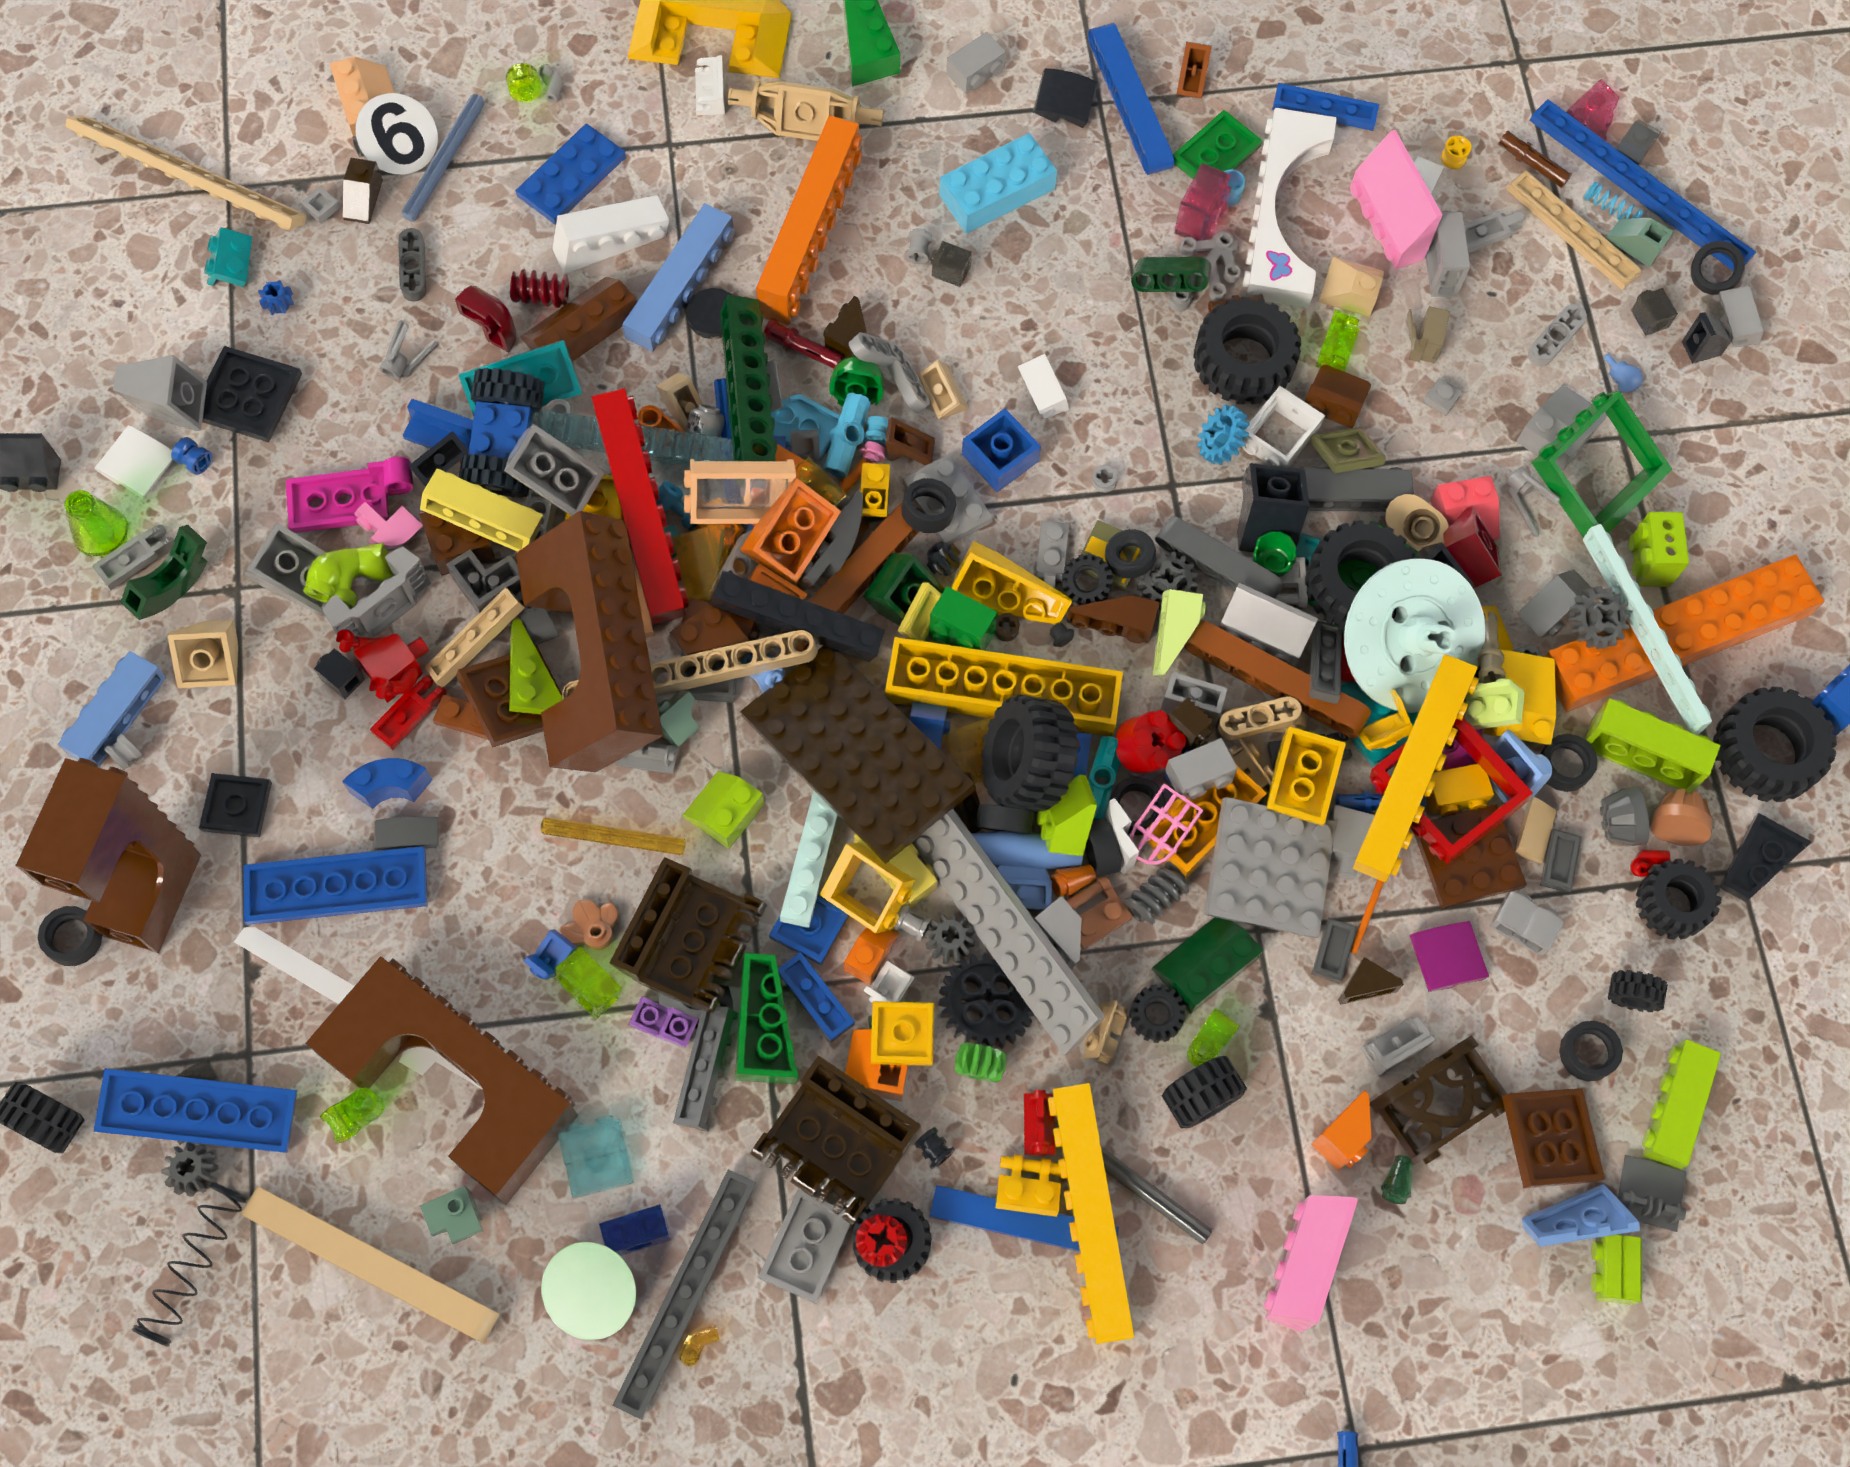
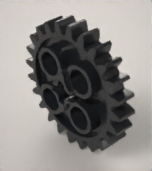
[938,953,1034,1049]

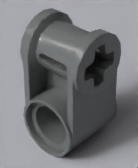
[516,590,559,646]

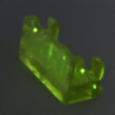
[1315,309,1360,372]
[555,946,622,1020]

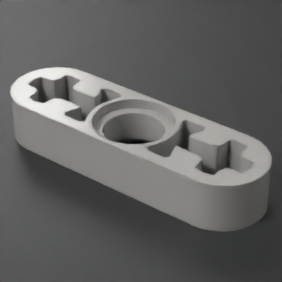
[1528,304,1587,367]

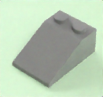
[1516,385,1607,471]
[243,523,326,616]

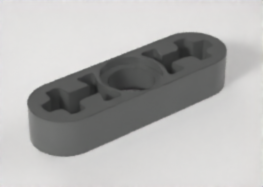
[398,228,426,302]

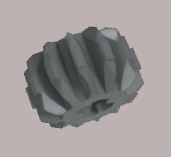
[925,913,975,964]
[161,1142,219,1197]

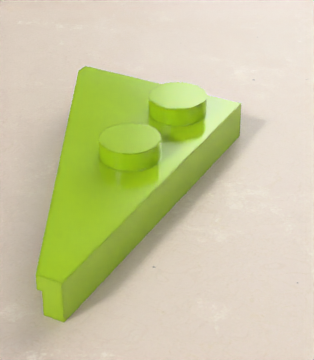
[509,619,563,714]

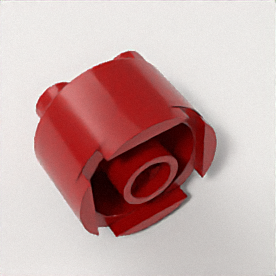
[1115,710,1186,774]

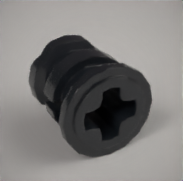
[914,1127,955,1169]

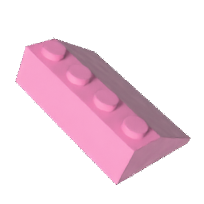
[1350,130,1442,270]
[1263,1195,1358,1332]

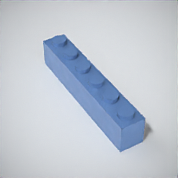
[622,203,735,352]

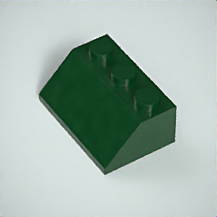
[1152,917,1263,1014]

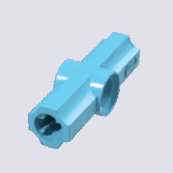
[823,393,871,478]

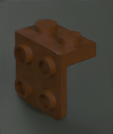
[1304,364,1371,428]

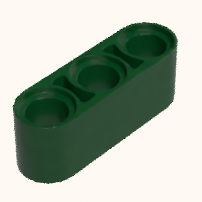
[1131,257,1212,292]

